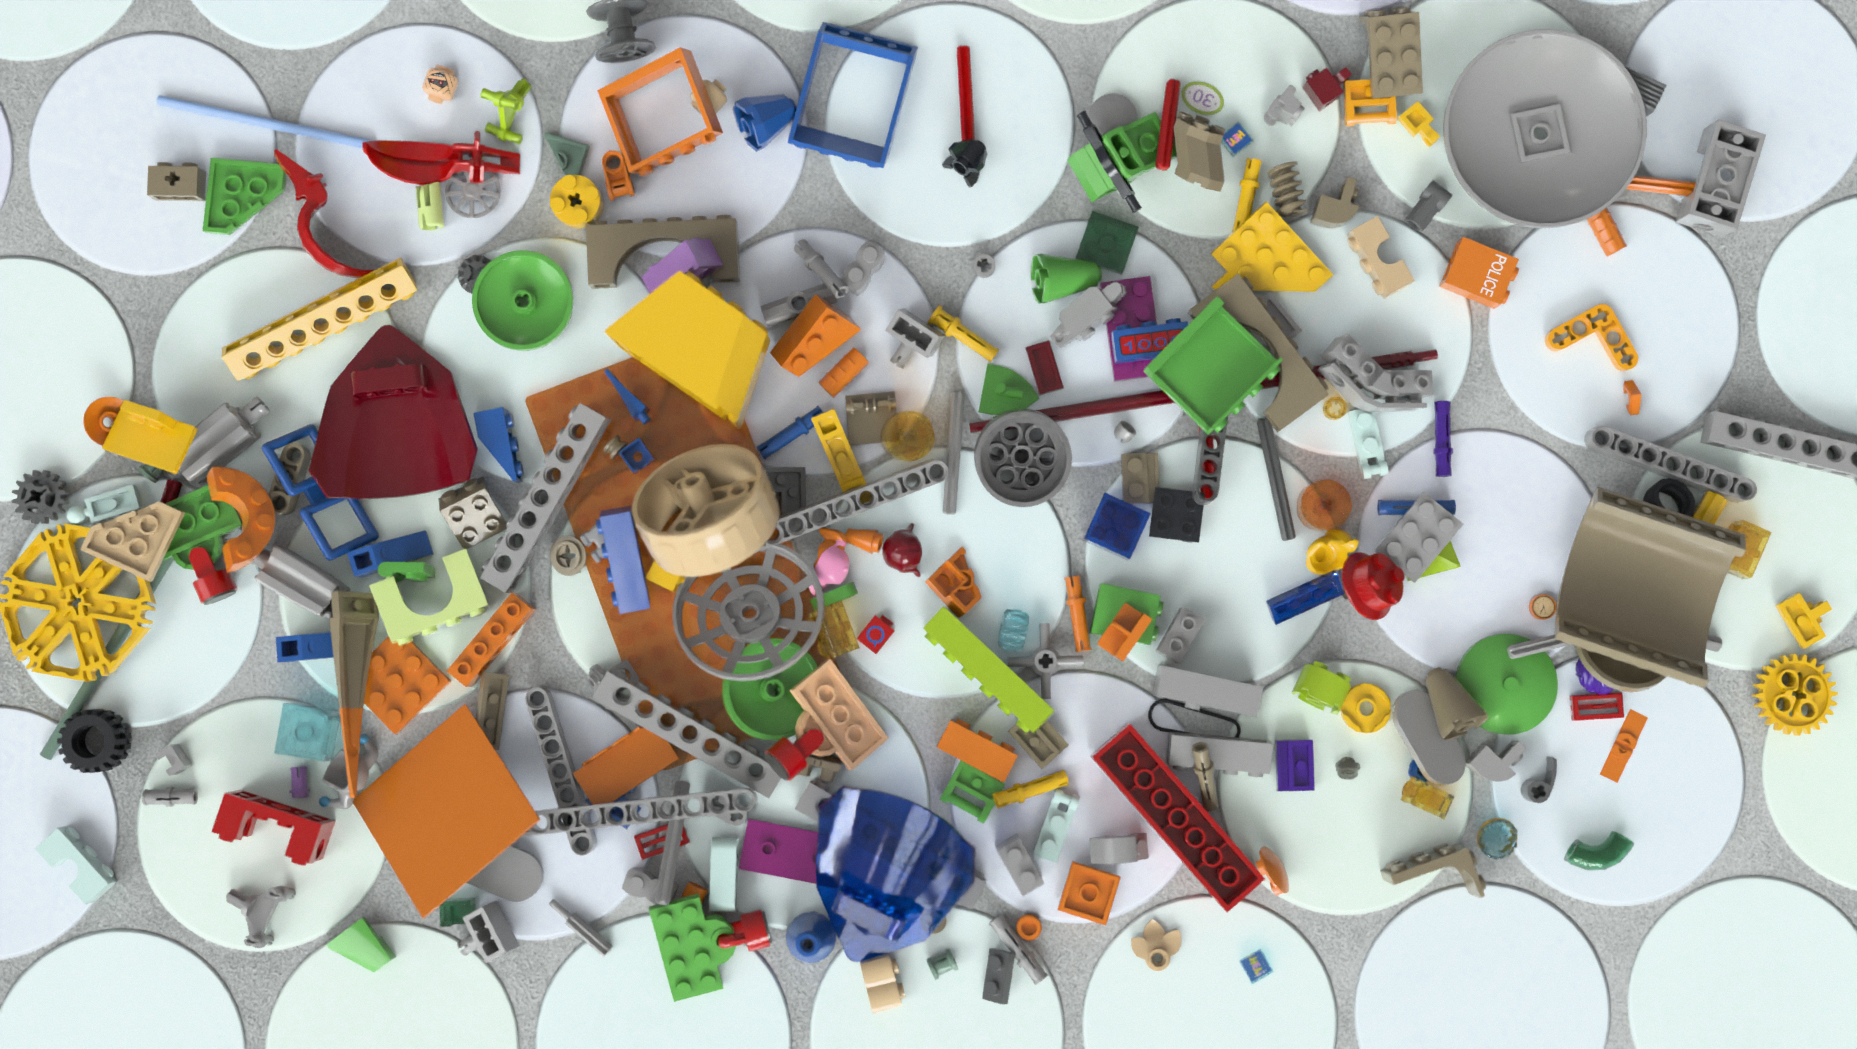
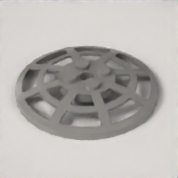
[672,544,825,681]

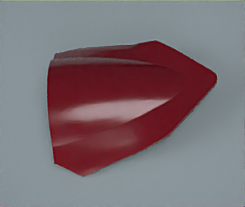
[308,325,478,499]

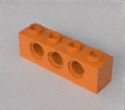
[447,593,536,687]

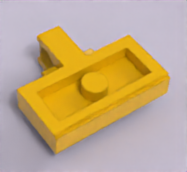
[1775,593,1832,649]

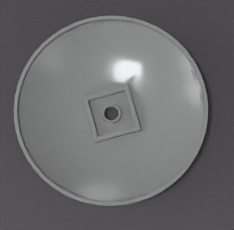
[1443,29,1647,228]

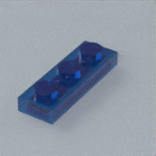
[1266,570,1344,625]

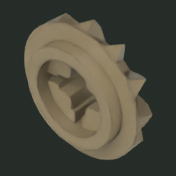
[550,536,589,576]

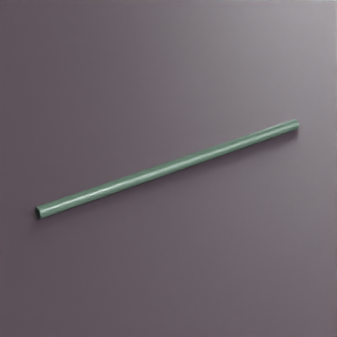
[40,482,208,760]

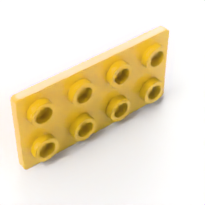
[102,400,198,474]

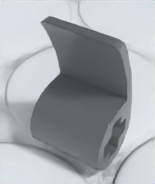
[1521,756,1557,803]

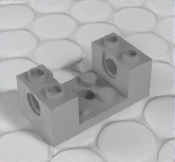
[1675,119,1766,237]

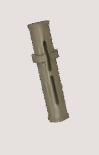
[1192,742,1219,811]

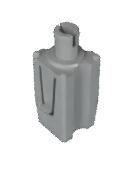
[180,397,270,484]
[252,545,350,619]

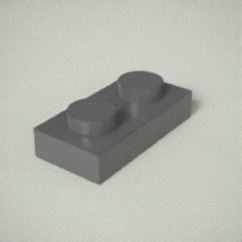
[982,948,1015,1004]

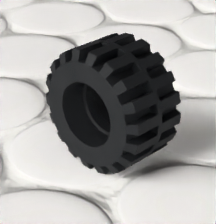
[57,709,132,773]

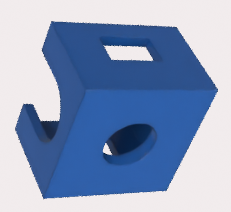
[618,438,655,474]

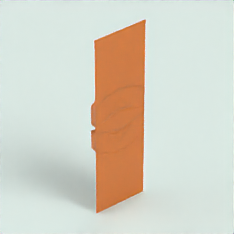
[1600,709,1648,783]

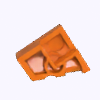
[925,547,982,618]

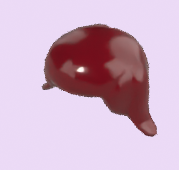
[882,523,922,577]

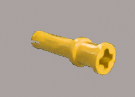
[927,305,999,363]

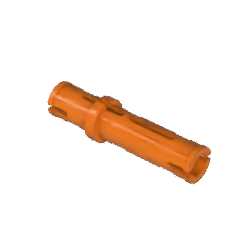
[1064,575,1092,652]

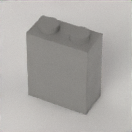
[995,834,1045,896]

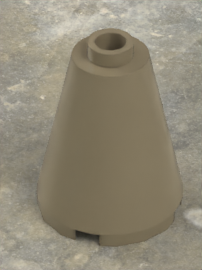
[1425,667,1489,740]

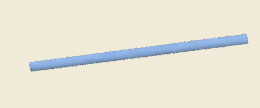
[157,95,374,148]

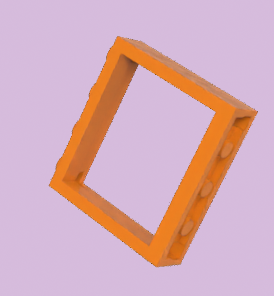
[597,47,723,176]

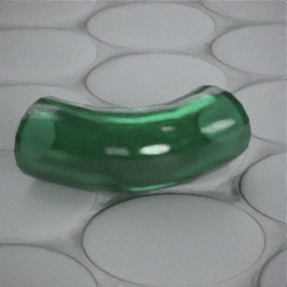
[1564,831,1635,871]

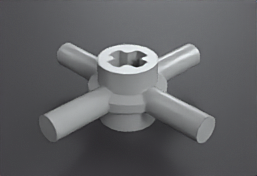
[1007,623,1083,699]

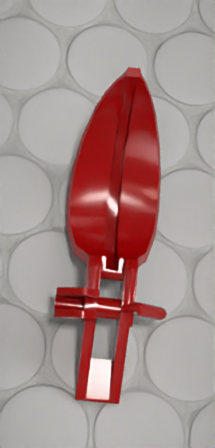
[362,131,520,185]
[274,149,376,278]

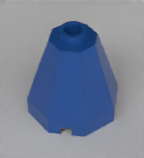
[733,94,797,152]

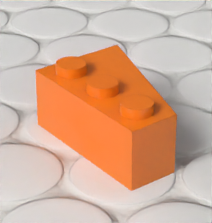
[770,294,862,377]

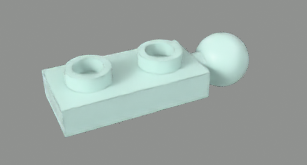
[67,484,143,525]

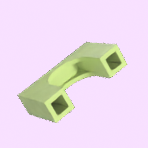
[369,549,489,646]

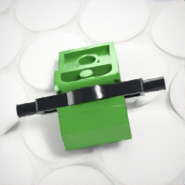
[1067,111,1177,213]

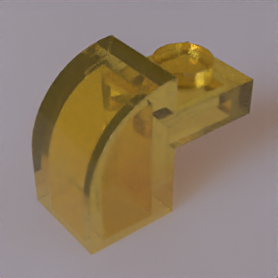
[1401,776,1454,820]

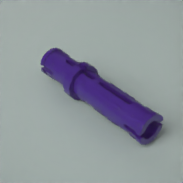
[1433,401,1453,477]

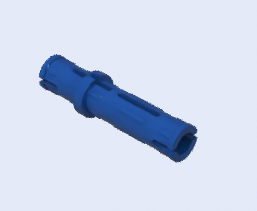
[756,405,823,460]
[1377,500,1456,516]

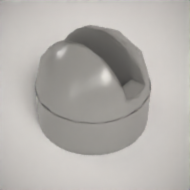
[1114,421,1136,443]

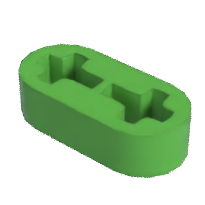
[810,582,858,612]

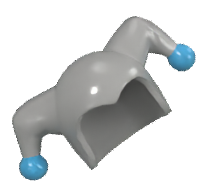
[319,734,379,809]

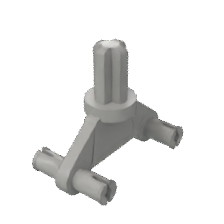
[226,886,296,948]

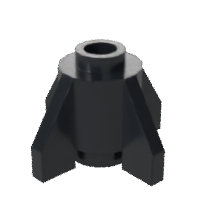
[942,139,987,188]

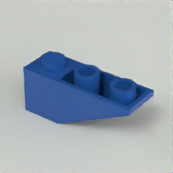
[473,407,524,483]
[347,530,434,578]
[276,632,334,662]

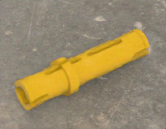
[1232,158,1262,232]
[993,770,1069,809]

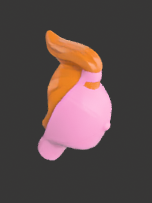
[808,527,850,597]

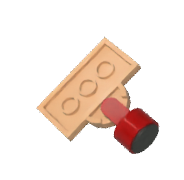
[765,659,889,781]

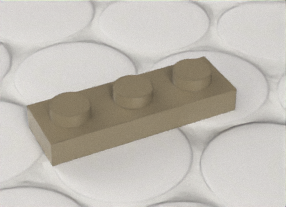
[476,672,509,750]

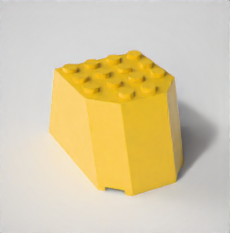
[604,270,771,429]

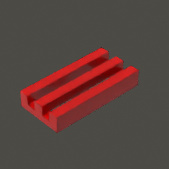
[1570,692,1624,721]
[634,824,690,860]

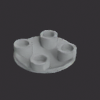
[1088,94,1138,136]

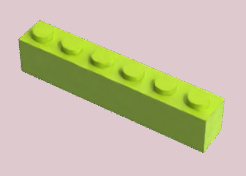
[923,606,1055,733]

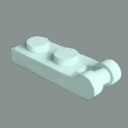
[1347,409,1388,480]
[1032,788,1080,863]

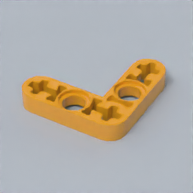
[1545,304,1638,371]

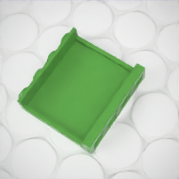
[1143,296,1283,435]

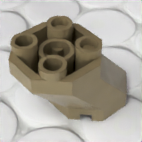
[1174,111,1226,192]

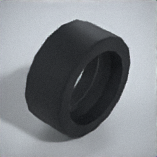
[1643,478,1696,517]

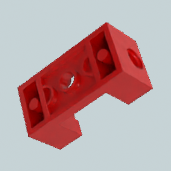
[211,790,336,866]

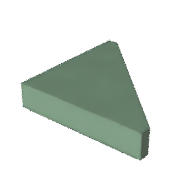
[544,132,590,176]

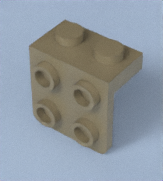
[438,476,507,549]

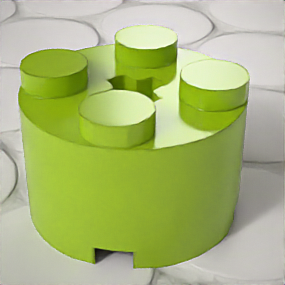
[1292,661,1351,714]

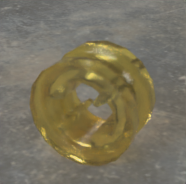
[1323,397,1347,420]

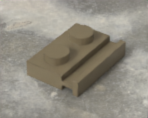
[1121,453,1159,504]
[1008,721,1069,769]

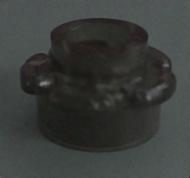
[1335,757,1360,780]

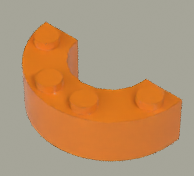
[206,467,275,573]

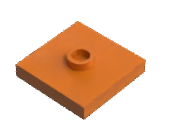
[1057,861,1121,925]

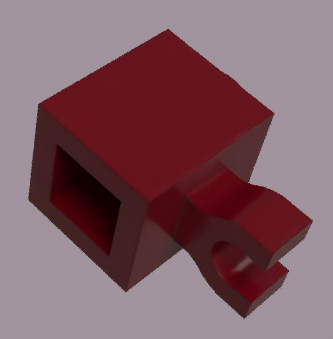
[1302,67,1352,112]

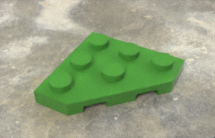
[202,158,287,235]

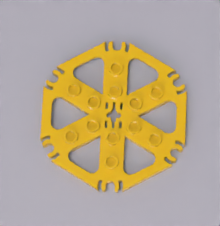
[0,523,156,682]

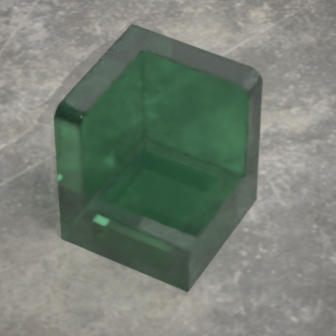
[440,898,476,927]

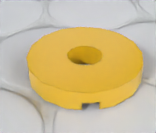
[1340,683,1391,733]

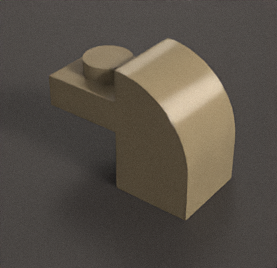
[1310,177,1360,228]

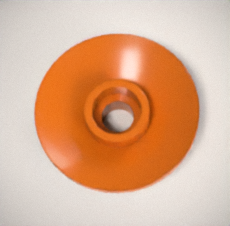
[83,397,123,446]

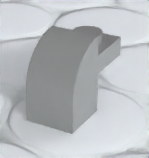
[1466,740,1526,782]
[1089,833,1149,864]

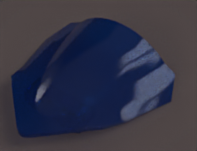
[816,785,975,962]

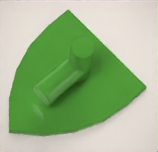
[978,364,1039,415]

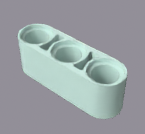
[709,837,738,912]

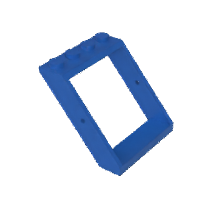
[788,22,918,169]

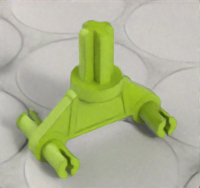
[480,78,531,145]

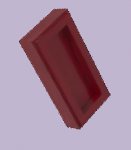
[1025,340,1064,396]

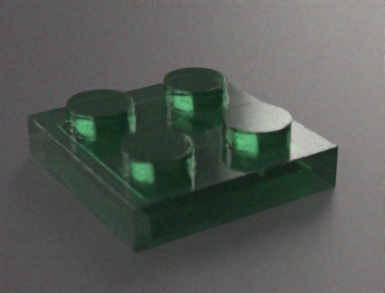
[1075,211,1139,275]

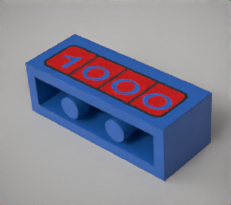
[1110,318,1188,364]

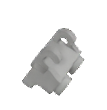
[1264,85,1305,126]

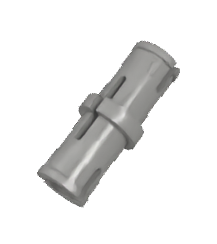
[142,787,198,807]

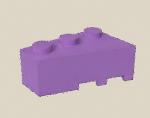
[642,237,723,293]

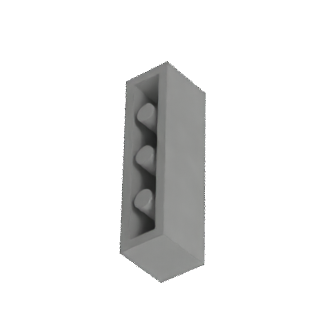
[1167,732,1273,777]

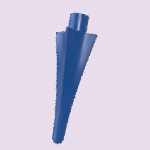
[604,369,651,425]

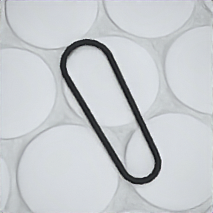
[1148,699,1241,738]

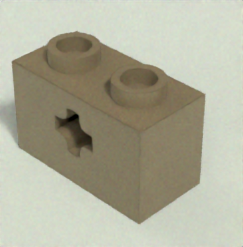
[147,162,206,201]

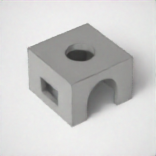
[156,744,192,776]

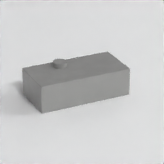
[1152,666,1263,717]

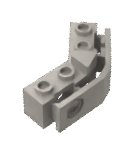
[1318,334,1433,412]

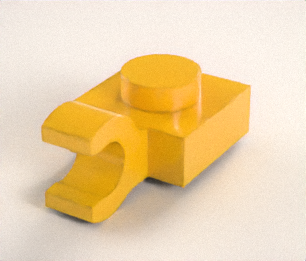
[1397,101,1440,147]

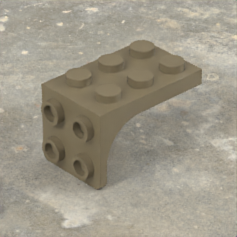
[1359,7,1423,99]
[1380,843,1486,898]

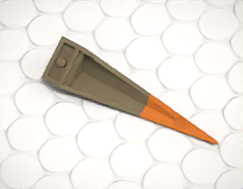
[329,591,379,798]

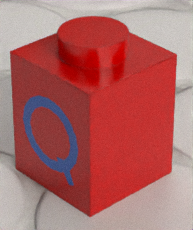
[856,614,895,654]

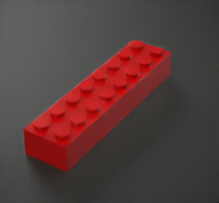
[1090,723,1265,913]

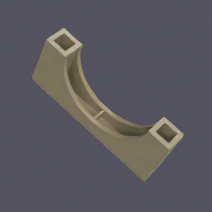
[586,215,740,289]
[1188,274,1329,433]

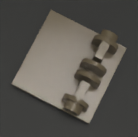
[845,391,899,445]

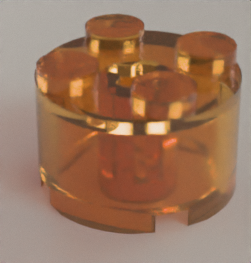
[1296,479,1352,531]

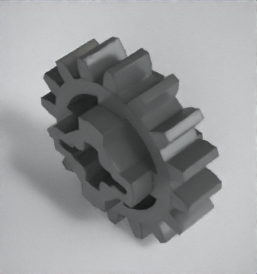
[11,470,70,524]

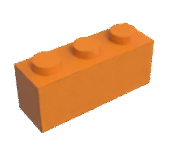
[936,718,1018,782]

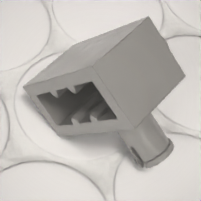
[885,308,946,369]
[457,901,520,964]

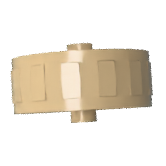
[632,444,780,577]

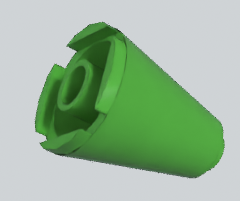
[1031,253,1102,304]

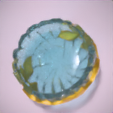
[1477,818,1518,860]

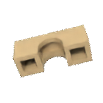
[1347,216,1415,299]

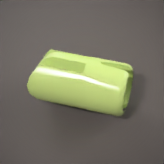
[416,182,444,231]

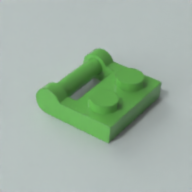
[378,562,435,583]
[939,760,1005,824]

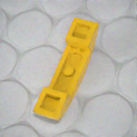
[811,408,871,504]

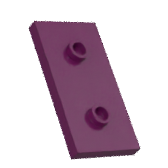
[739,818,847,888]

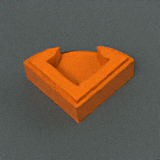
[1623,380,1641,415]

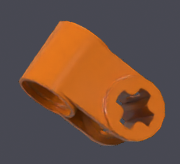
[602,150,635,201]

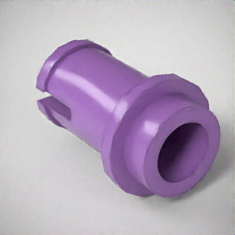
[289,766,310,798]

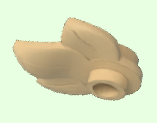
[1131,920,1181,971]

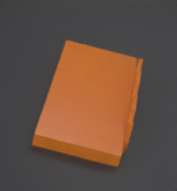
[573,726,679,804]

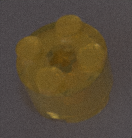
[881,411,935,462]

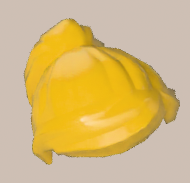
[1305,529,1359,575]

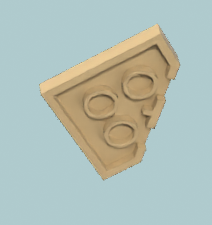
[80,502,185,582]

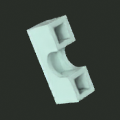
[35,826,117,905]

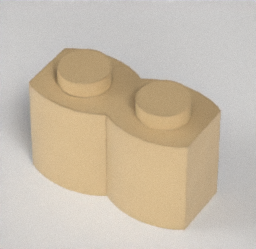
[860,953,906,1013]

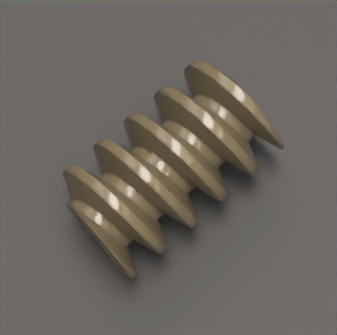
[1267,161,1308,217]

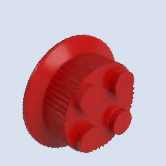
[1342,552,1405,620]

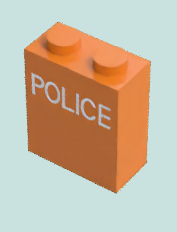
[1439,237,1519,309]

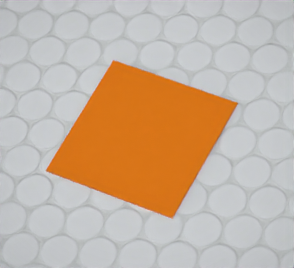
[353,704,541,919]

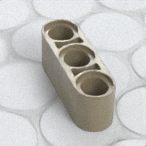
[268,443,311,515]

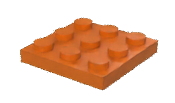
[364,636,451,735]

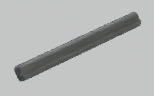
[1257,419,1296,541]

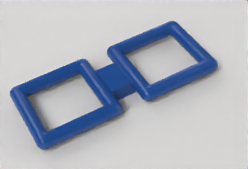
[262,424,379,561]

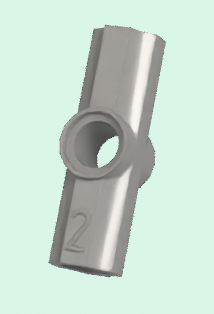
[760,283,838,327]

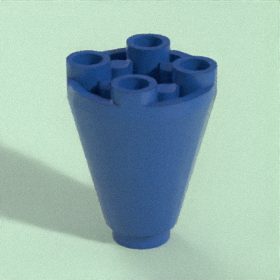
[786,911,837,963]

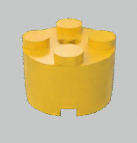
[550,175,604,229]

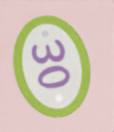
[1182,81,1224,115]

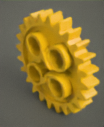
[1752,654,1838,736]

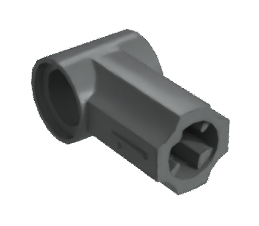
[1404,180,1453,232]

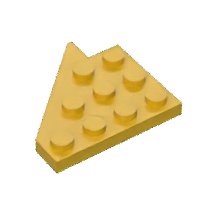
[1210,202,1333,292]

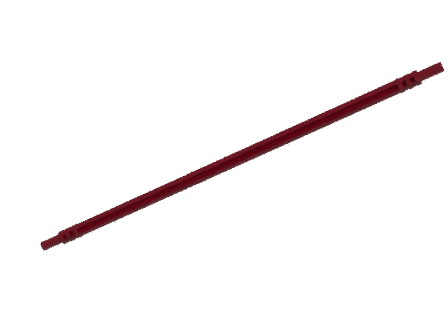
[969,349,1438,433]

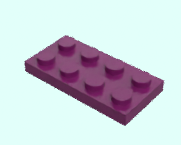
[1100,276,1157,382]

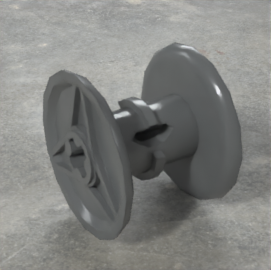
[586,0,656,63]

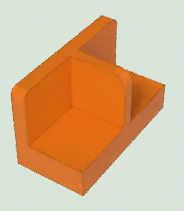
[1097,603,1152,661]

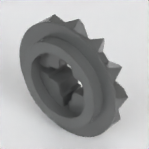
[457,255,491,294]

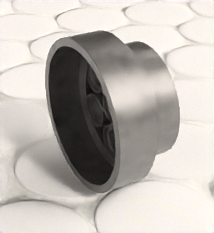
[974,409,1072,507]

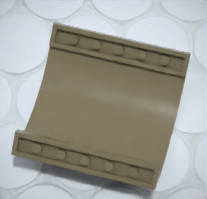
[1555,487,1746,688]

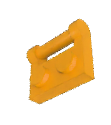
[1343,79,1397,127]

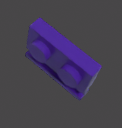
[1275,740,1315,792]

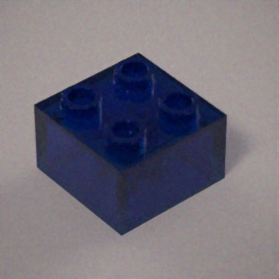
[1082,493,1151,561]

